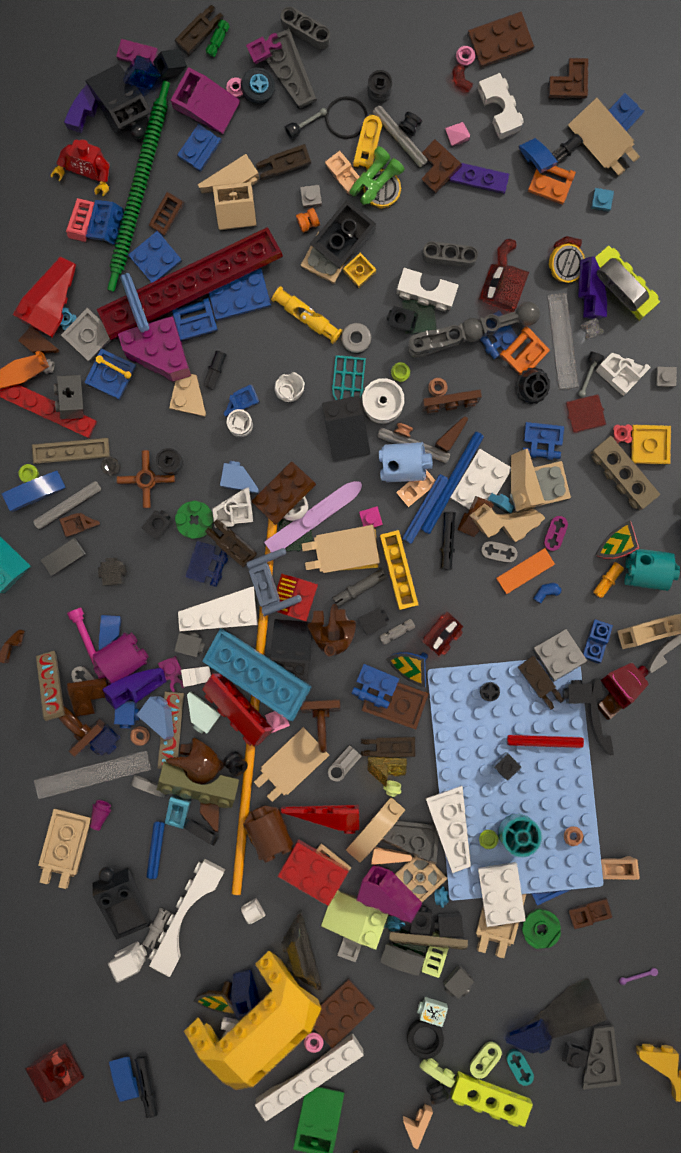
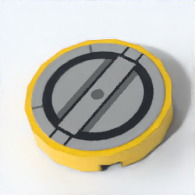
[363,169,401,208]
[549,244,585,283]

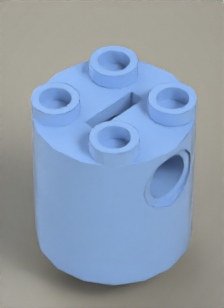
[379,442,433,482]

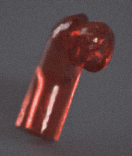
[452,64,474,92]
[553,236,582,249]
[497,238,517,266]

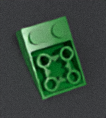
[293,1087,344,1153]

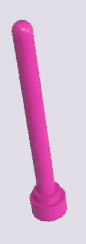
[67,607,110,686]

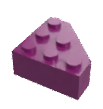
[118,316,191,382]

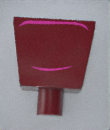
[601,663,649,709]

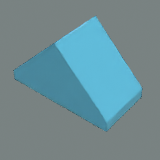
[165,795,192,829]

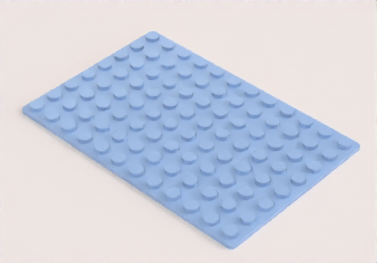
[427,659,603,901]

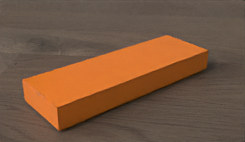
[496,548,555,594]

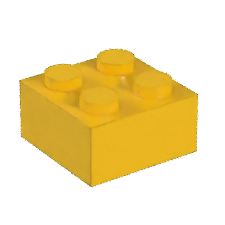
[343,253,376,288]

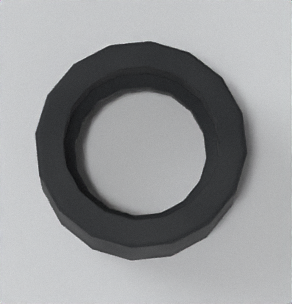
[407,1019,444,1059]

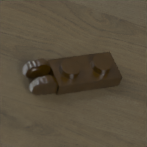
[175,5,224,55]
[256,144,311,180]
[205,519,257,568]
[518,656,564,710]
[361,737,415,757]

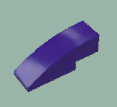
[64,85,98,133]
[578,256,607,320]
[103,668,167,710]

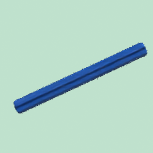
[421,432,484,534]

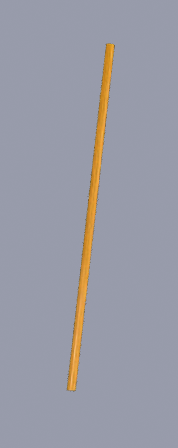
[231,519,277,895]

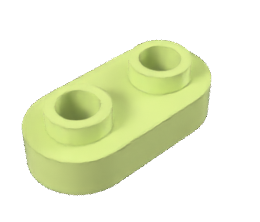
[470,1041,502,1079]
[419,1058,456,1088]

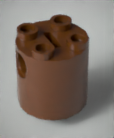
[243,806,294,863]

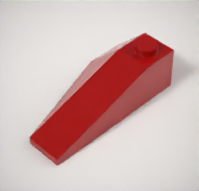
[13,257,76,337]
[281,805,359,834]

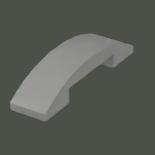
[646,634,681,673]

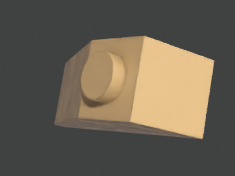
[198,154,259,193]
[511,449,545,511]

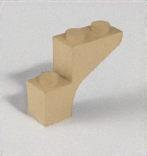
[470,503,545,542]

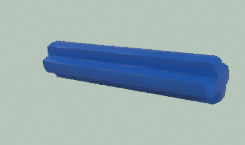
[147,821,165,879]

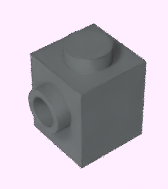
[174,631,205,657]
[443,964,474,999]

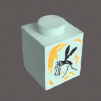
[417,997,448,1027]

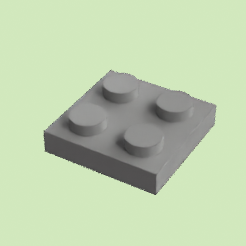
[61,308,111,362]
[533,629,587,682]

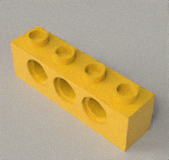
[380,530,418,610]

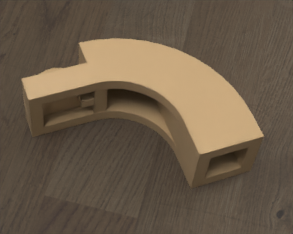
[617,613,681,649]
[346,797,405,863]

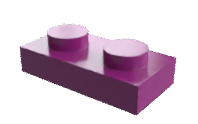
[116,39,158,69]

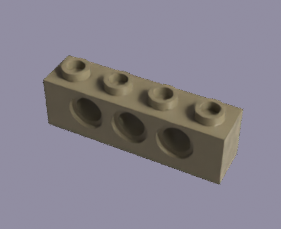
[590,436,661,511]

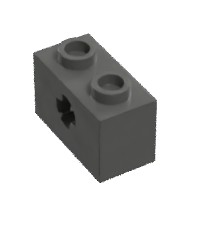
[54,375,83,419]

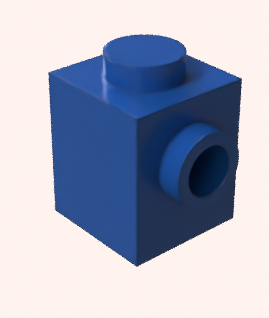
[114,700,140,728]

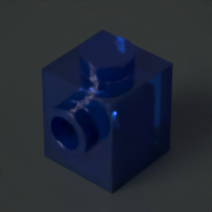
[89,725,121,756]

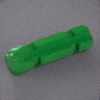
[206,20,229,57]

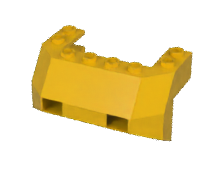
[184,951,322,1090]

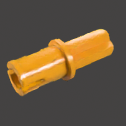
[593,562,624,598]

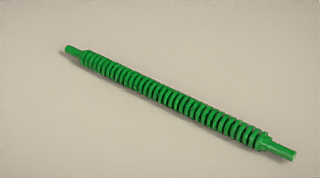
[107,81,170,292]

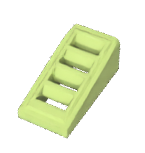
[421,932,449,978]

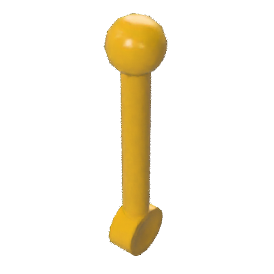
[96,355,131,379]

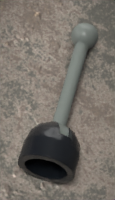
[284,108,327,140]
[578,351,605,397]

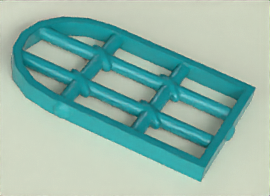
[332,355,366,400]

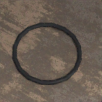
[325,96,368,139]

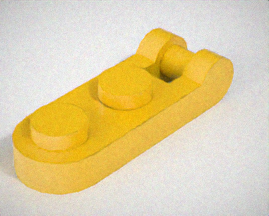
[353,115,382,170]

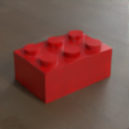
[278,839,349,906]

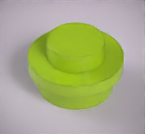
[391,362,410,382]
[479,829,499,849]

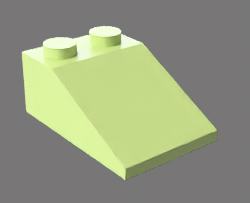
[321,890,388,949]

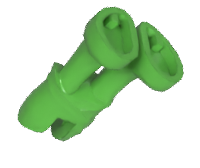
[349,146,405,205]

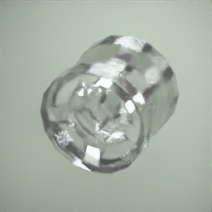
[581,318,604,340]

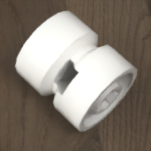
[227,409,253,438]

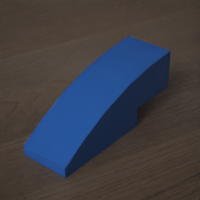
[2,471,66,512]

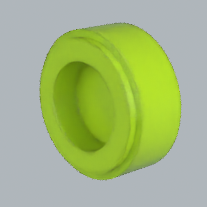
[19,464,39,483]

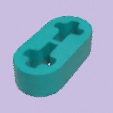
[506,1048,534,1086]

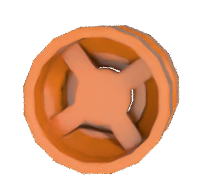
[296,208,320,233]

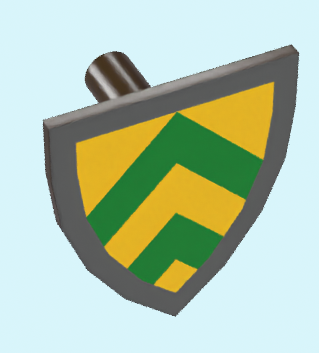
[194,981,240,1016]

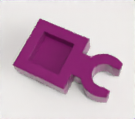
[246,33,282,65]
[158,656,185,692]

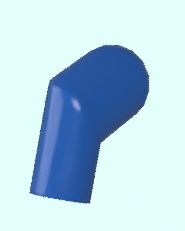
[533,583,561,604]

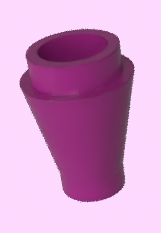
[90,800,111,830]

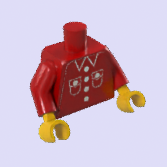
[51,139,110,196]

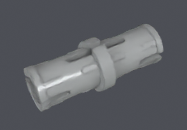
[143,908,171,949]

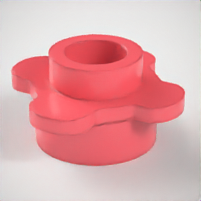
[613,424,632,443]

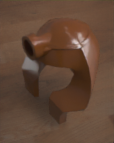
[307,604,356,656]
[166,738,224,785]

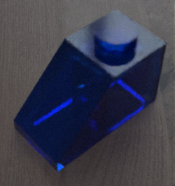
[123,55,161,89]
[505,1019,552,1054]

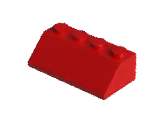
[202,674,275,747]

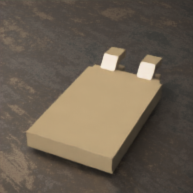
[568,98,640,175]
[302,525,380,573]
[254,727,329,802]
[38,809,91,889]
[475,894,526,958]

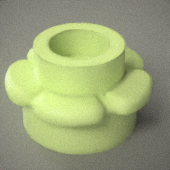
[383,780,402,797]

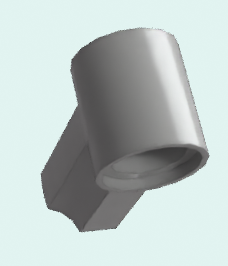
[328,745,362,781]

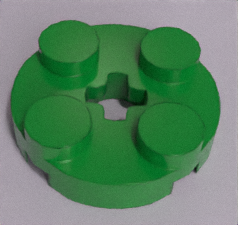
[175,501,214,539]
[521,908,561,949]

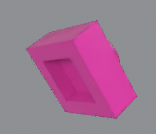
[359,507,383,528]

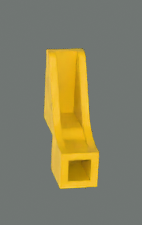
[636,1044,681,1102]

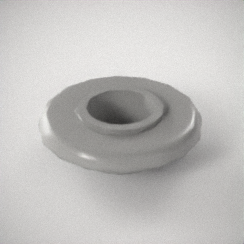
[341,323,371,353]

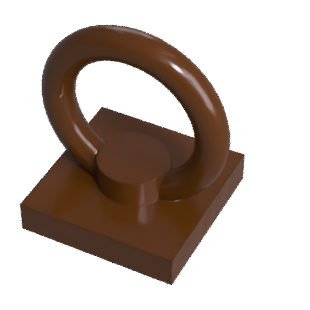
[301,700,340,753]
[58,706,105,757]

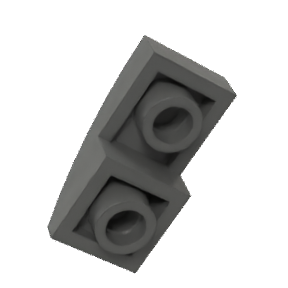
[41,538,86,576]
[380,943,426,976]

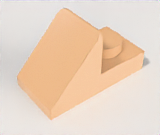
[601,856,640,880]
[403,1104,433,1149]

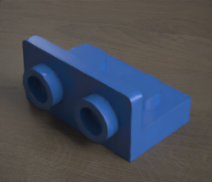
[86,200,124,245]

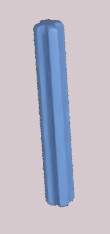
[120,273,149,332]

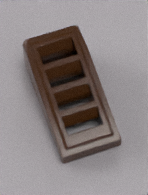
[149,192,185,235]
[435,416,468,453]

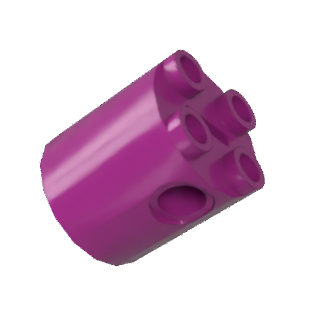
[93,632,149,684]

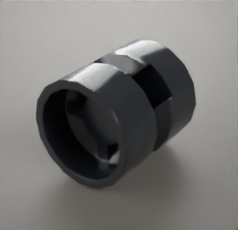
[367,70,392,104]
[156,448,184,475]

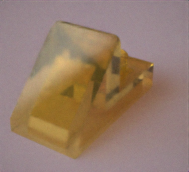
[367,757,407,787]

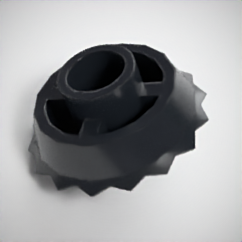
[516,367,550,404]

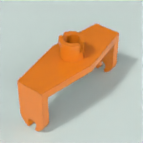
[0,351,49,389]

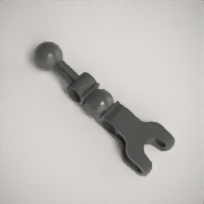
[408,301,540,358]

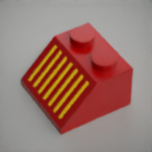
[277,574,318,621]

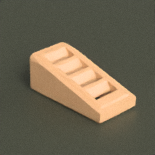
[371,847,412,865]

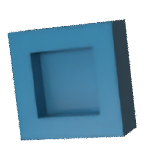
[591,188,614,212]
[488,493,514,513]

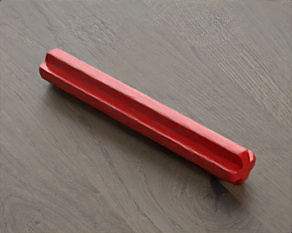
[507,735,584,748]

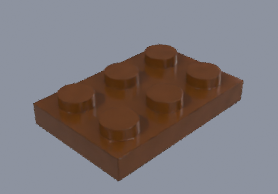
[468,11,534,68]
[421,389,482,414]
[251,461,316,525]
[362,683,429,729]
[313,978,375,1048]

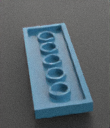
[202,628,311,721]

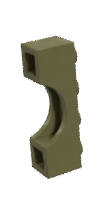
[156,761,239,808]

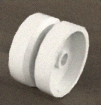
[362,378,404,424]

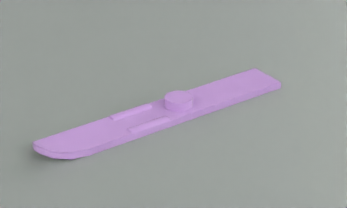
[264,481,362,552]

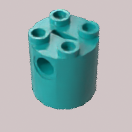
[624,548,680,591]
[498,814,542,857]

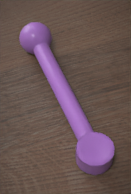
[619,968,658,985]

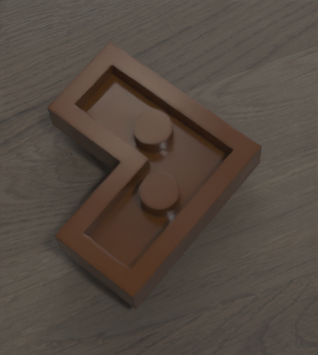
[549,58,588,98]
[422,139,462,194]
[67,678,108,716]

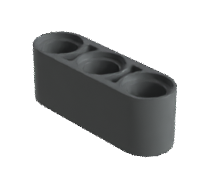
[281,7,330,50]
[422,241,478,268]
[597,258,649,312]

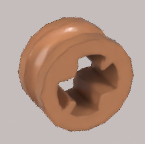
[394,423,413,438]

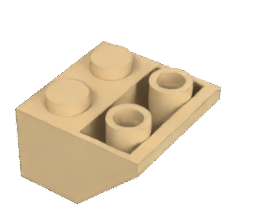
[213,182,257,230]

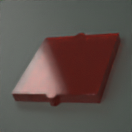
[566,394,606,433]

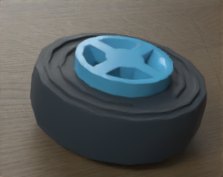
[241,68,275,104]

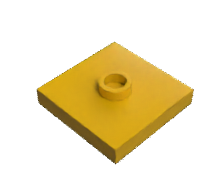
[631,425,671,465]

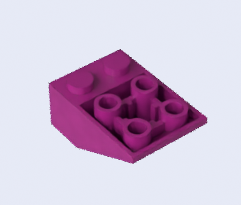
[170,67,241,134]
[357,864,422,923]

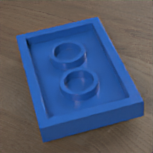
[209,268,271,321]

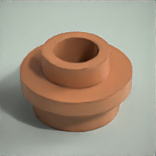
[428,378,448,397]
[130,726,150,746]
[563,826,583,846]

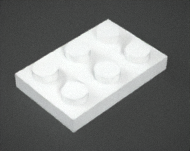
[450,449,511,509]
[478,862,525,927]

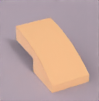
[325,151,360,196]
[396,470,435,507]

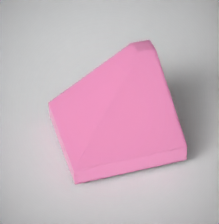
[445,122,470,146]

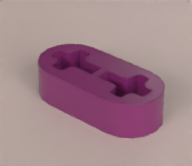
[543,516,568,551]

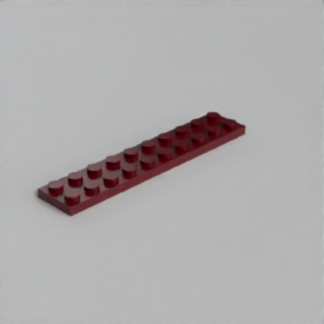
[97,227,283,340]

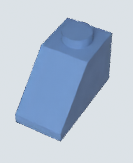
[220,461,259,494]
[137,696,174,740]

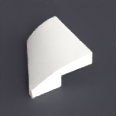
[596,353,651,396]
[212,488,253,528]

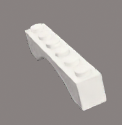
[149,859,225,977]
[255,1033,364,1121]

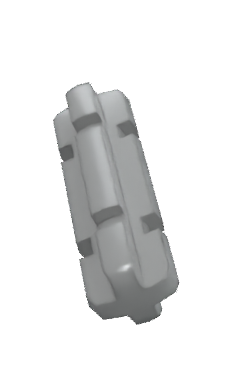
[379,619,415,645]

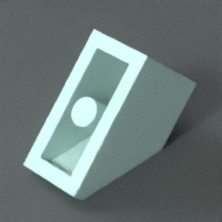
[187,691,221,734]

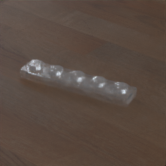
[547,293,579,390]

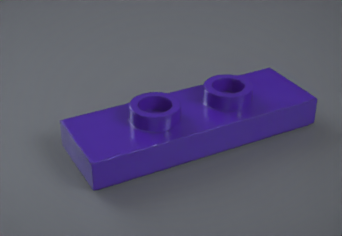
[450,163,509,194]

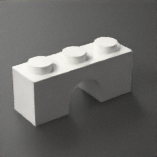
[477,73,524,140]
[396,268,458,311]
[109,941,147,982]

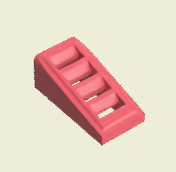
[66,198,95,242]

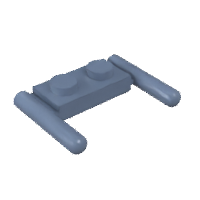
[247,548,302,616]

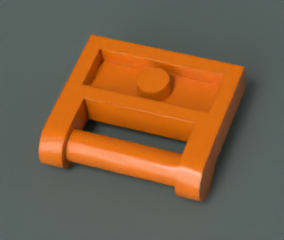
[528,166,576,205]
[499,326,550,375]

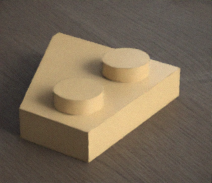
[169,374,206,417]

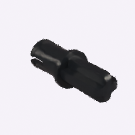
[552,133,583,165]
[204,350,227,389]

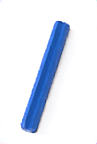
[402,474,448,544]

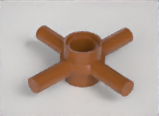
[117,450,175,508]

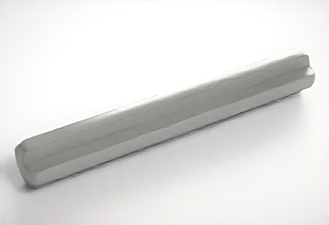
[373,105,427,168]
[378,428,450,463]
[33,481,101,529]

